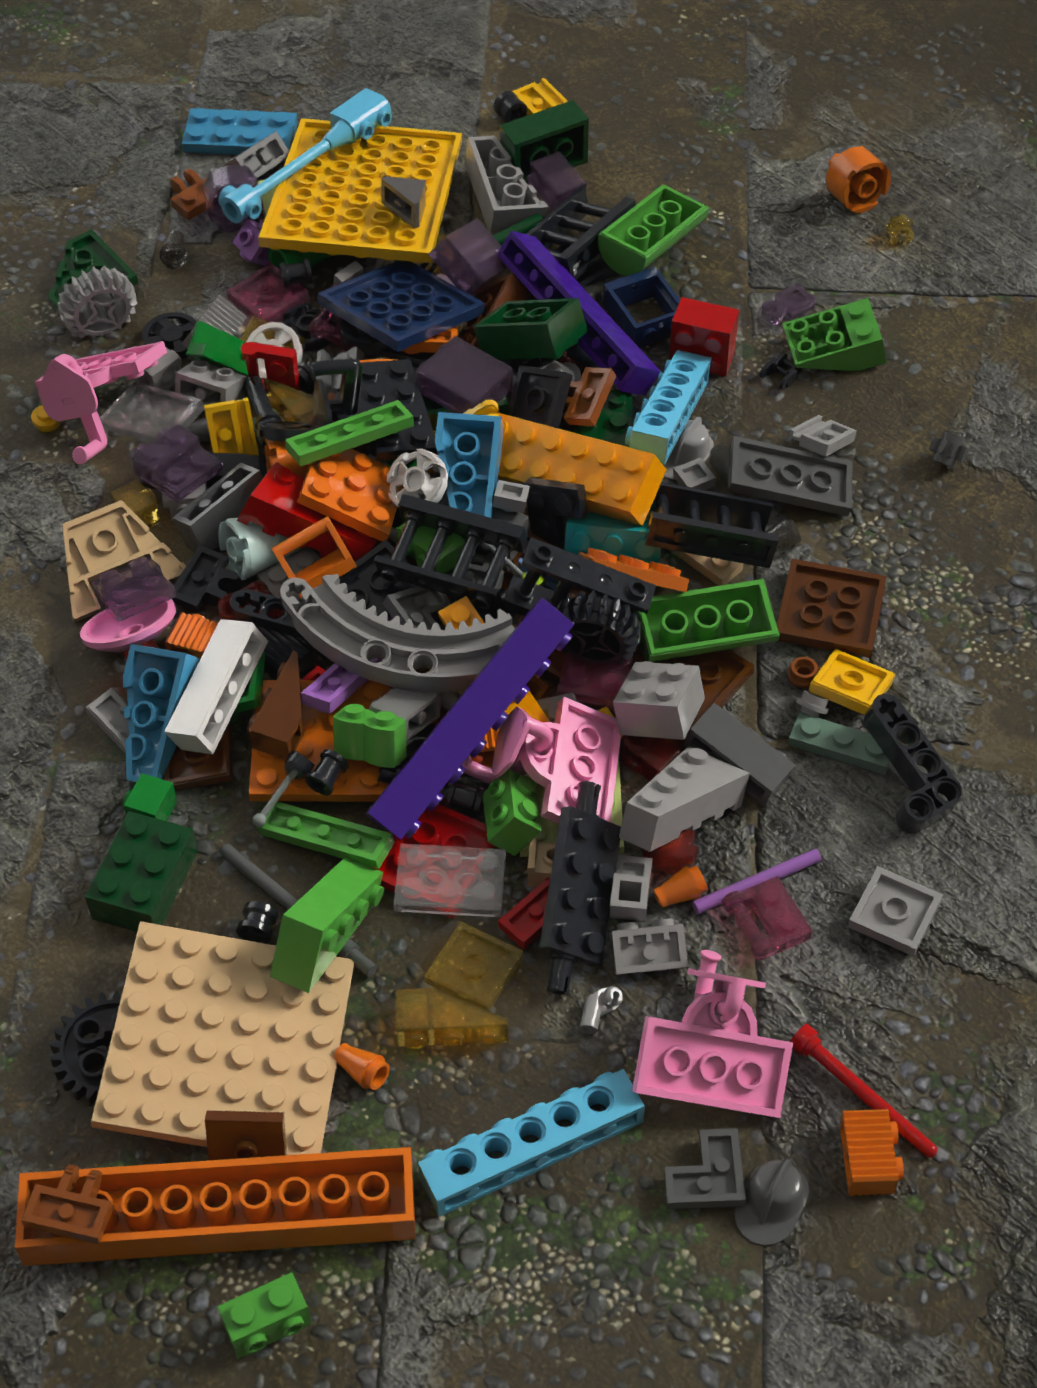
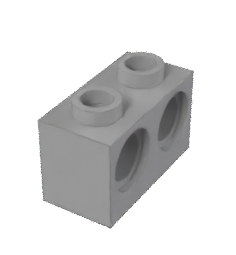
[222,131,289,188]

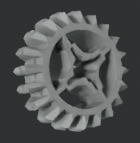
[57,265,138,339]

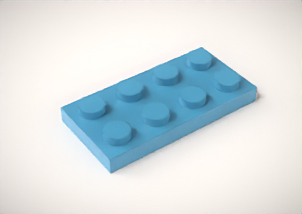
[182,108,298,155]

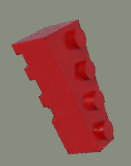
[236,462,378,562]

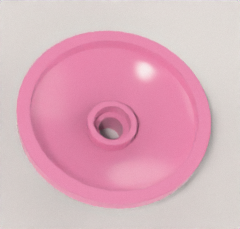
[80,595,176,653]

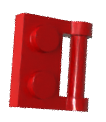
[241,342,301,400]

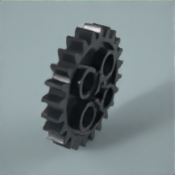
[50,991,121,1106]

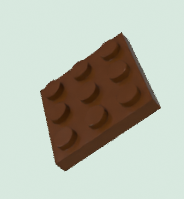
[777,559,887,658]

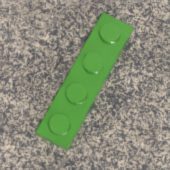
[285,400,414,467]
[256,801,395,869]

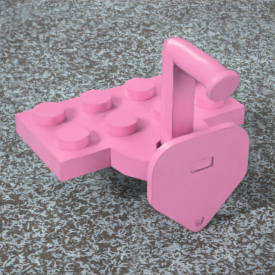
[35,341,167,465]
[462,697,621,824]
[632,950,793,1118]

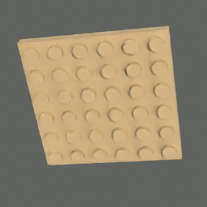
[91,921,354,1155]

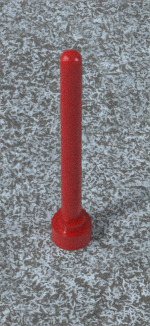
[790,1023,938,1158]

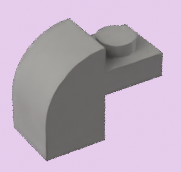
[610,855,652,922]

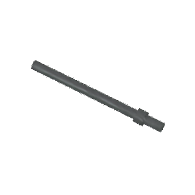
[220,843,377,977]

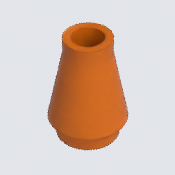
[653,865,708,908]
[333,1043,390,1090]

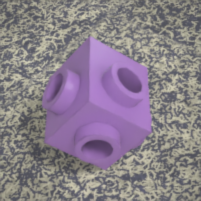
[233,219,271,268]

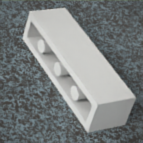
[164,619,268,754]

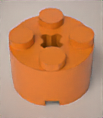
[826,146,891,213]

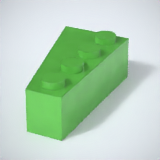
[270,857,384,993]

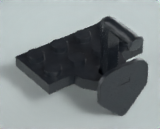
[307,358,438,461]

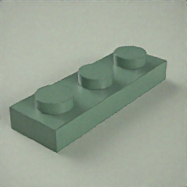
[788,712,890,775]

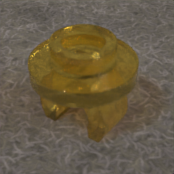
[885,215,914,245]

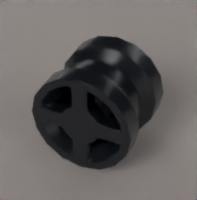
[493,91,527,123]
[236,901,278,944]

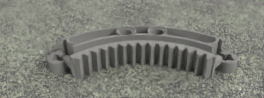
[280,574,515,693]

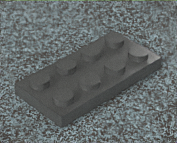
[728,436,853,516]

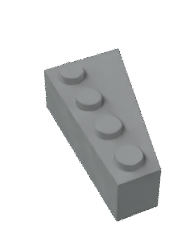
[464,136,548,237]
[619,746,750,852]

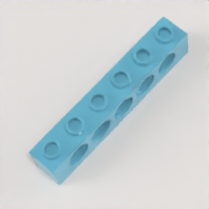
[625,350,711,465]
[418,1069,645,1217]

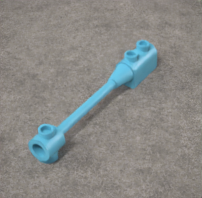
[219,88,392,223]

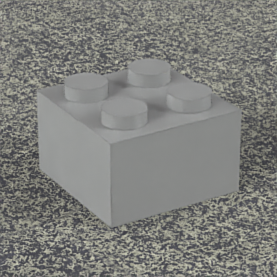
[613,661,705,740]

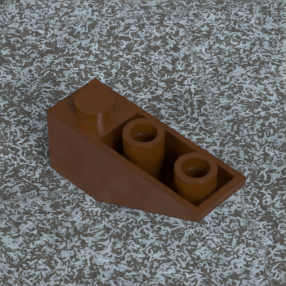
[247,651,304,760]

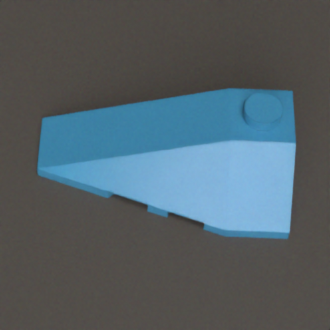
[435,412,504,518]
[123,644,200,782]

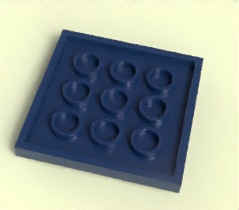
[318,260,485,352]

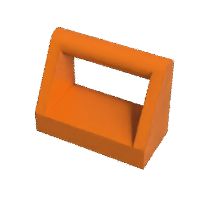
[271,516,357,599]

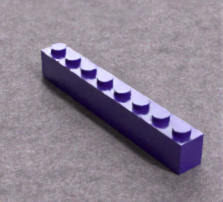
[497,231,661,396]
[364,598,574,841]

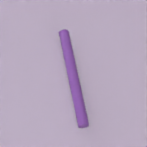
[692,849,821,915]

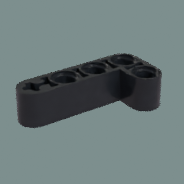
[864,694,963,834]

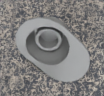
[664,416,714,480]

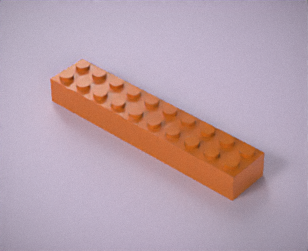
[15,1147,416,1266]

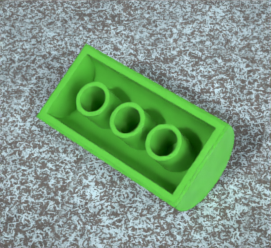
[598,184,709,276]
[635,579,780,662]

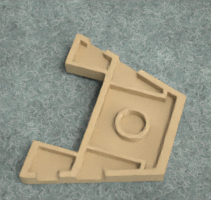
[62,500,186,623]

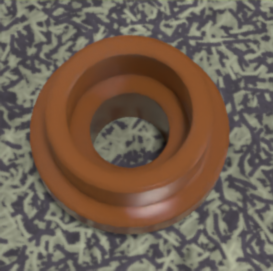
[787,657,820,688]

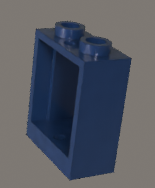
[603,266,680,348]

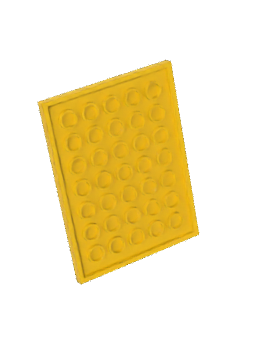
[258,118,462,264]

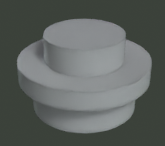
[796,690,829,718]

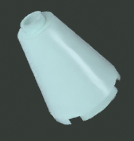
[218,518,305,580]

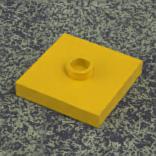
[808,649,895,715]

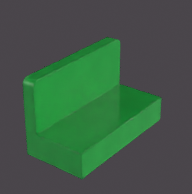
[186,321,248,376]

